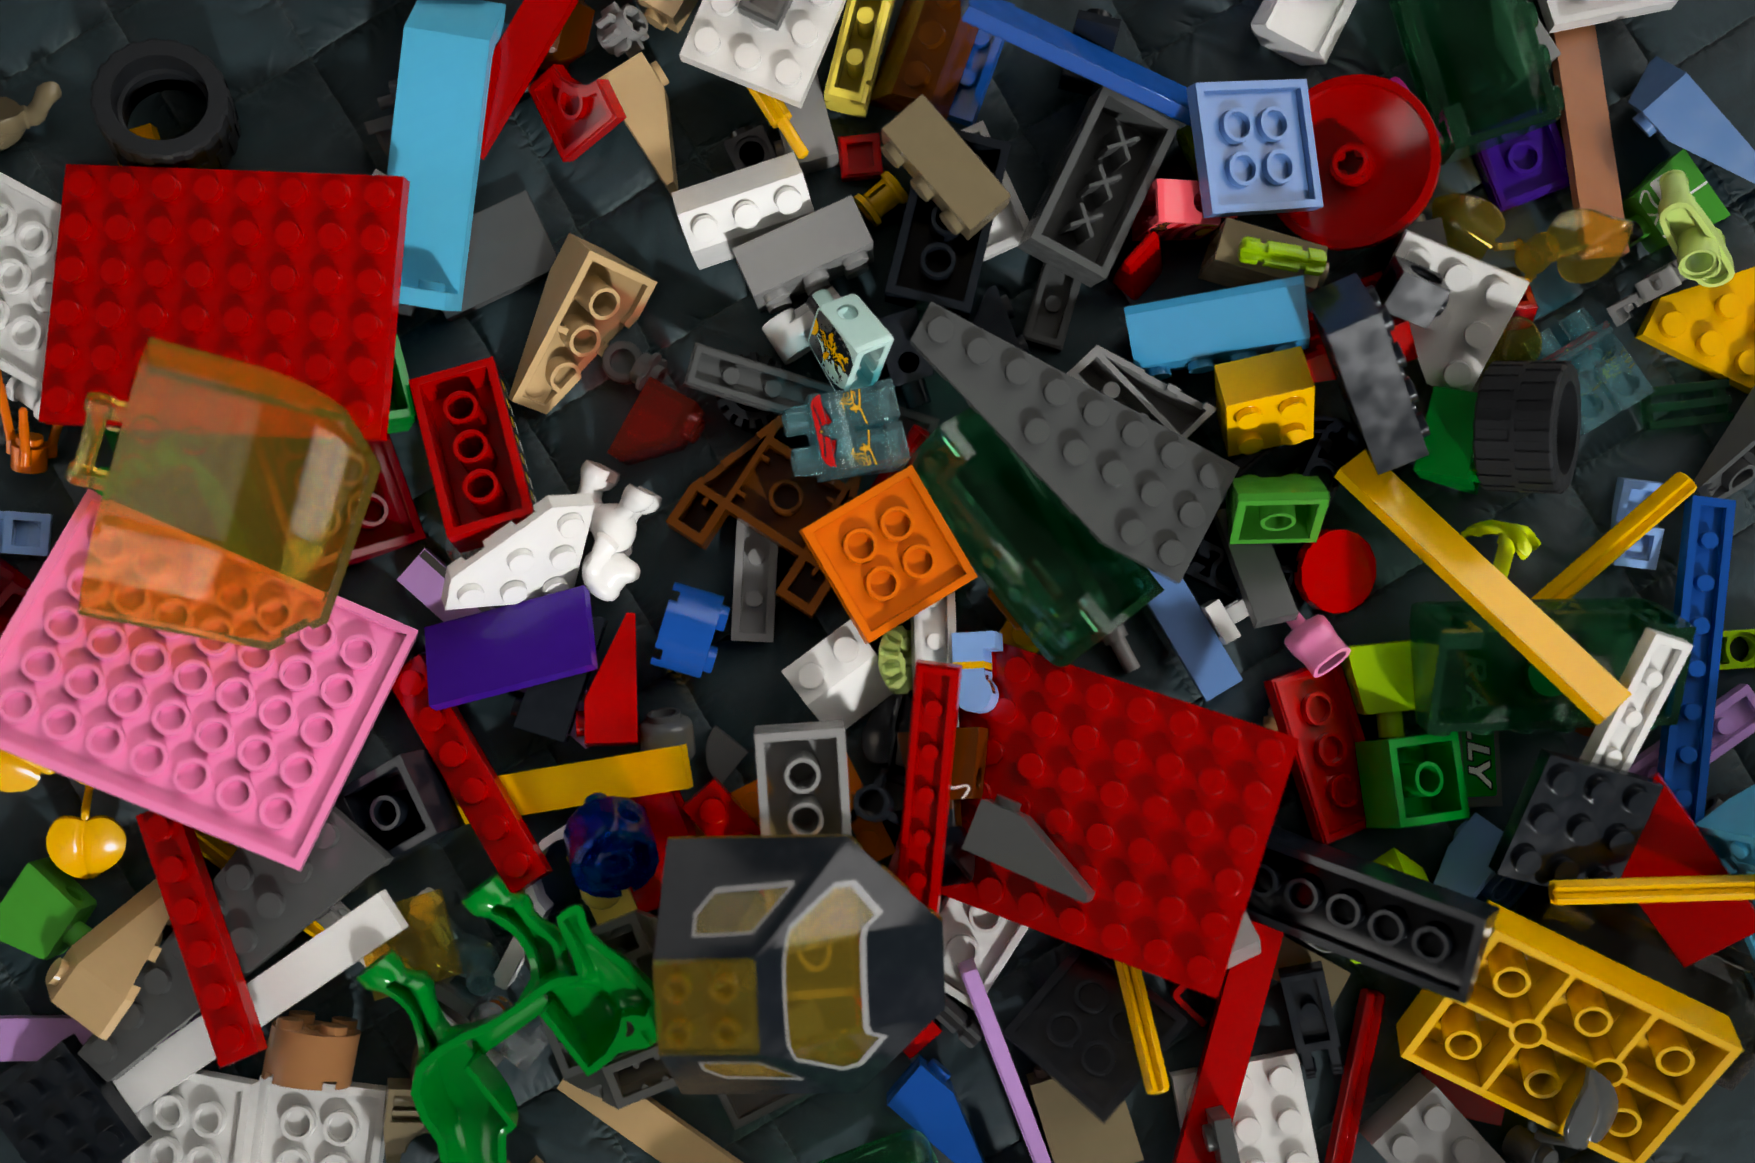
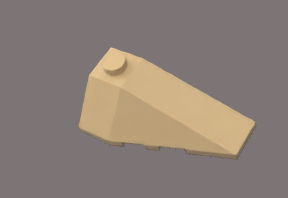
[508,233,658,415]
[45,879,172,1041]

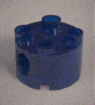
[563,793,659,898]

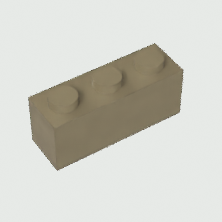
[881,94,1011,240]

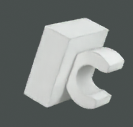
[1200,599,1249,645]

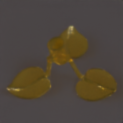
[1432,193,1633,371]

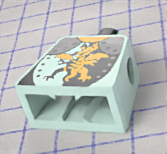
[806,289,894,400]

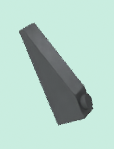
[1694,385,1755,499]

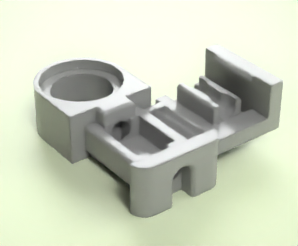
[1606,259,1687,327]

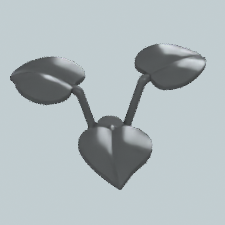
[1502,1067,1618,1163]

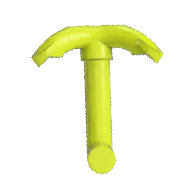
[1460,520,1541,578]

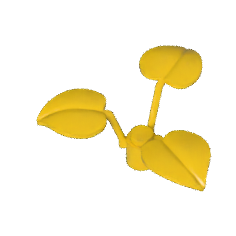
[0,750,127,879]

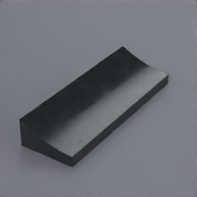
[1246,826,1500,1004]

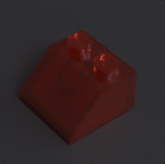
[607,377,706,466]

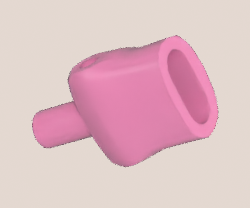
[1284,611,1351,678]

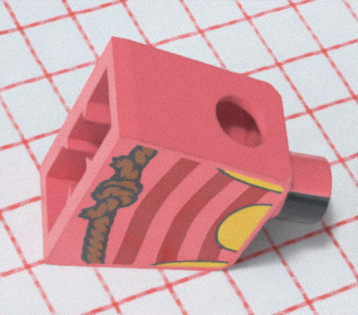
[1132,178,1238,241]

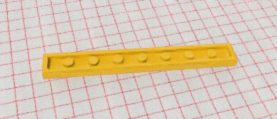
[1334,450,1632,726]

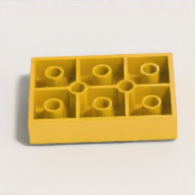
[1396,900,1743,1163]

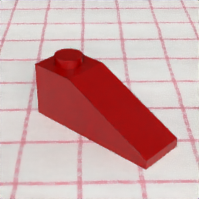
[576,613,638,747]

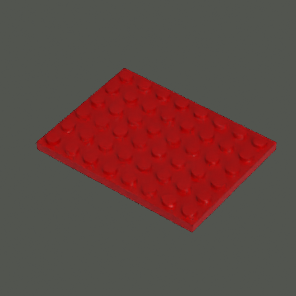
[39,164,410,442]
[887,631,1300,998]

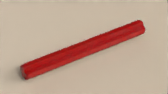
[1324,988,1386,1163]

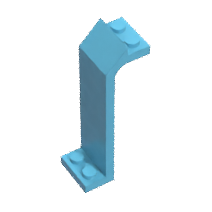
[387,0,508,311]

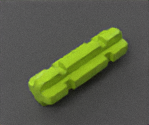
[1238,236,1327,276]

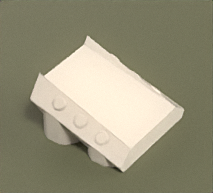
[1251,0,1357,66]

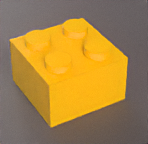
[1214,346,1315,457]

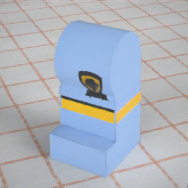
[951,631,1003,714]

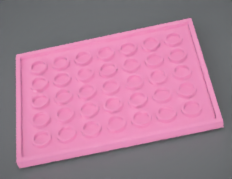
[0,488,419,872]

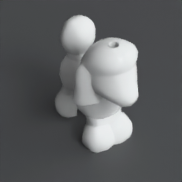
[576,460,662,601]

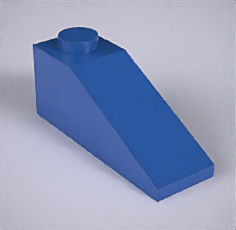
[886,1054,986,1163]

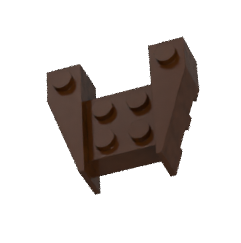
[666,414,864,619]

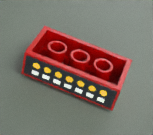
[408,356,537,553]

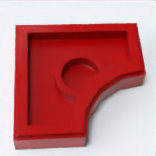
[527,64,627,162]

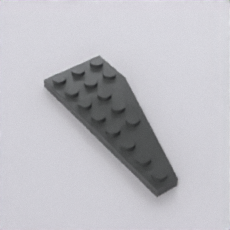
[909,301,1240,584]

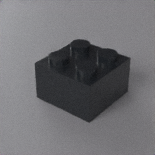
[337,749,465,865]

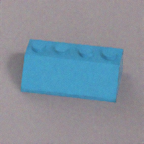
[1124,275,1310,380]

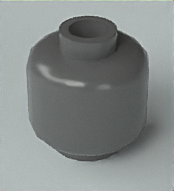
[638,707,696,761]

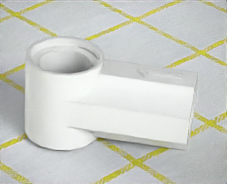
[762,286,841,365]

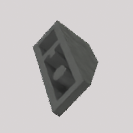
[962,794,1095,903]

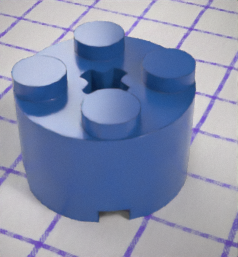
[650,582,731,678]

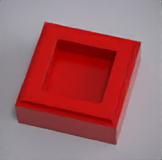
[838,133,883,182]

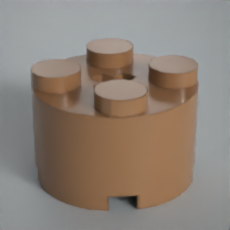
[261,1010,361,1091]

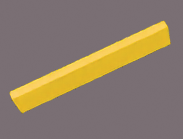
[446,744,694,825]

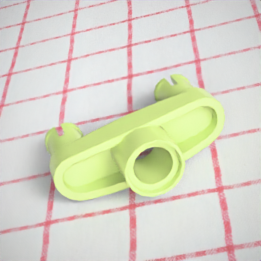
[1658,170,1735,288]

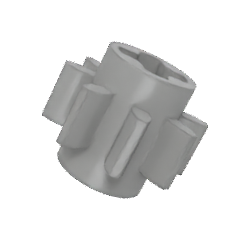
[595,1,649,58]

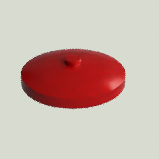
[1276,74,1441,251]

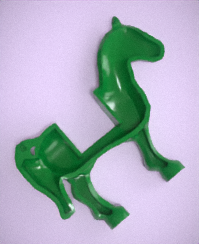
[356,873,663,1163]

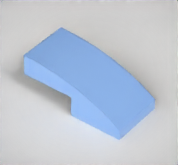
[1610,477,1665,570]
[0,511,53,556]

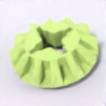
[878,625,912,695]

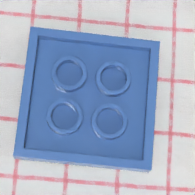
[1186,79,1324,218]

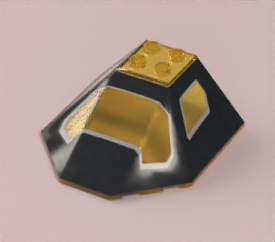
[653,834,946,1094]

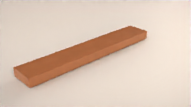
[1549,25,1630,260]

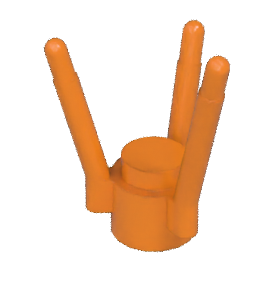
[0,369,63,474]

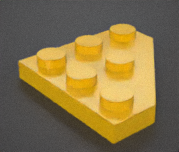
[1635,267,1755,394]

